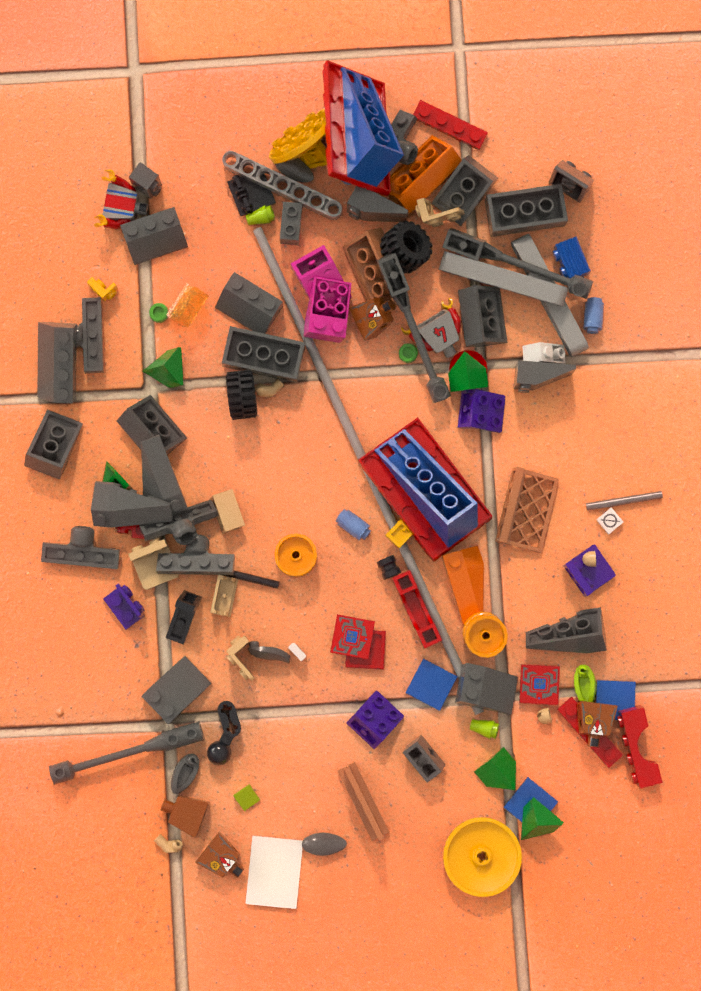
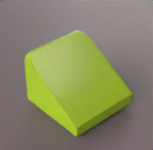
[233,784,260,811]

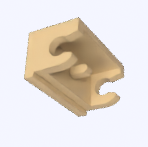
[210,489,245,534]
[210,575,238,617]

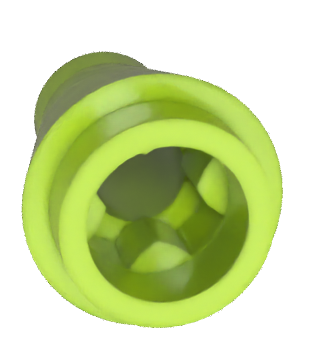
[246,205,275,226]
[470,719,499,739]

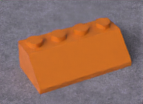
[388,135,462,214]

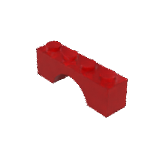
[392,570,442,649]
[617,705,663,789]

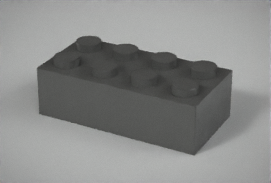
[485,184,568,237]
[222,326,305,383]

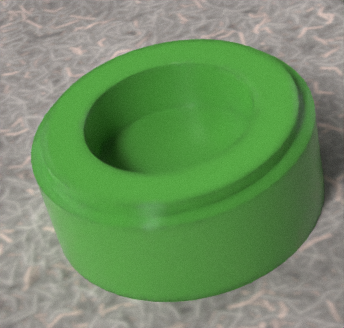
[149,303,169,323]
[399,343,418,363]

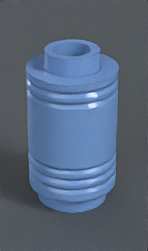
[583,297,604,334]
[336,509,371,541]

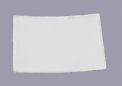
[246,836,303,909]

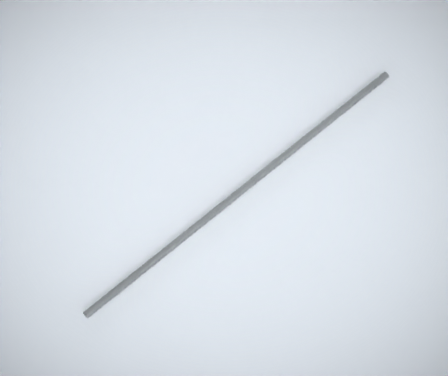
[253,227,484,715]

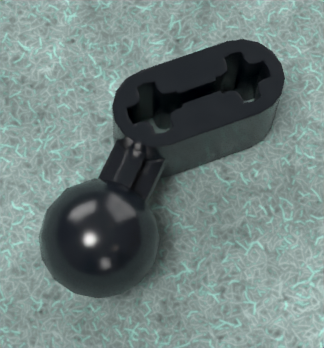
[207,701,241,766]

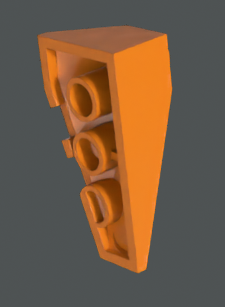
[441,546,484,625]

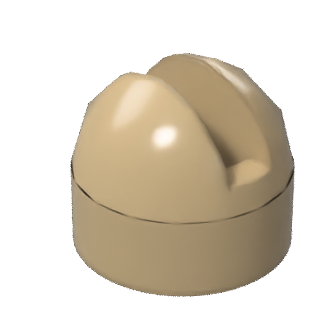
[582,551,596,567]
[537,708,552,724]

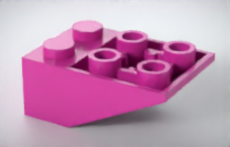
[291,245,352,299]
[303,276,351,343]

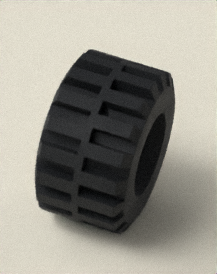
[380,221,432,274]
[226,370,257,420]

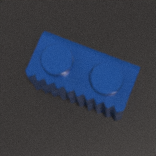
[552,236,591,278]

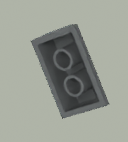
[120,207,188,265]
[215,272,283,334]
[458,285,508,347]
[117,395,187,455]

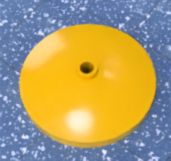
[443,817,522,897]

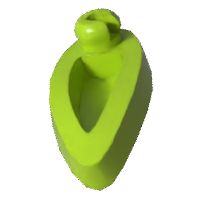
[574,665,597,702]

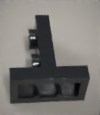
[166,590,202,645]

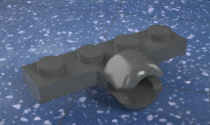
[391,110,418,165]
[77,297,104,374]
[139,500,218,545]
[41,526,120,569]
[156,534,235,575]

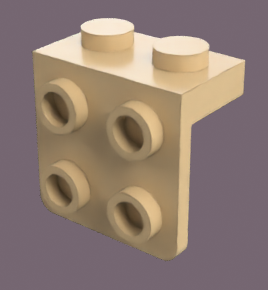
[415,198,465,227]
[128,538,179,590]
[226,636,255,681]

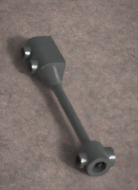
[443,228,594,299]
[376,253,451,403]
[49,721,205,785]

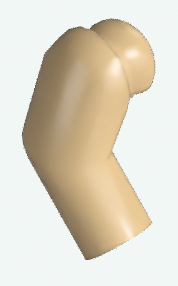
[255,379,284,397]
[154,834,183,853]

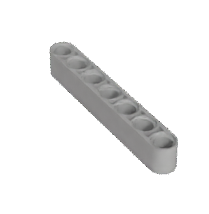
[222,151,342,220]
[511,234,589,357]
[439,251,569,307]

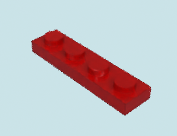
[413,100,488,150]
[557,697,623,768]

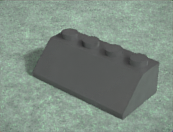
[37,322,77,404]

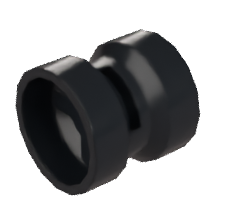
[376,555,401,580]

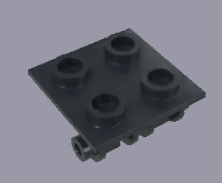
[227,174,276,216]

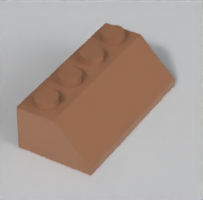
[343,228,412,305]

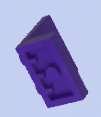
[457,389,505,433]
[563,545,616,597]
[103,583,145,630]
[346,691,404,749]

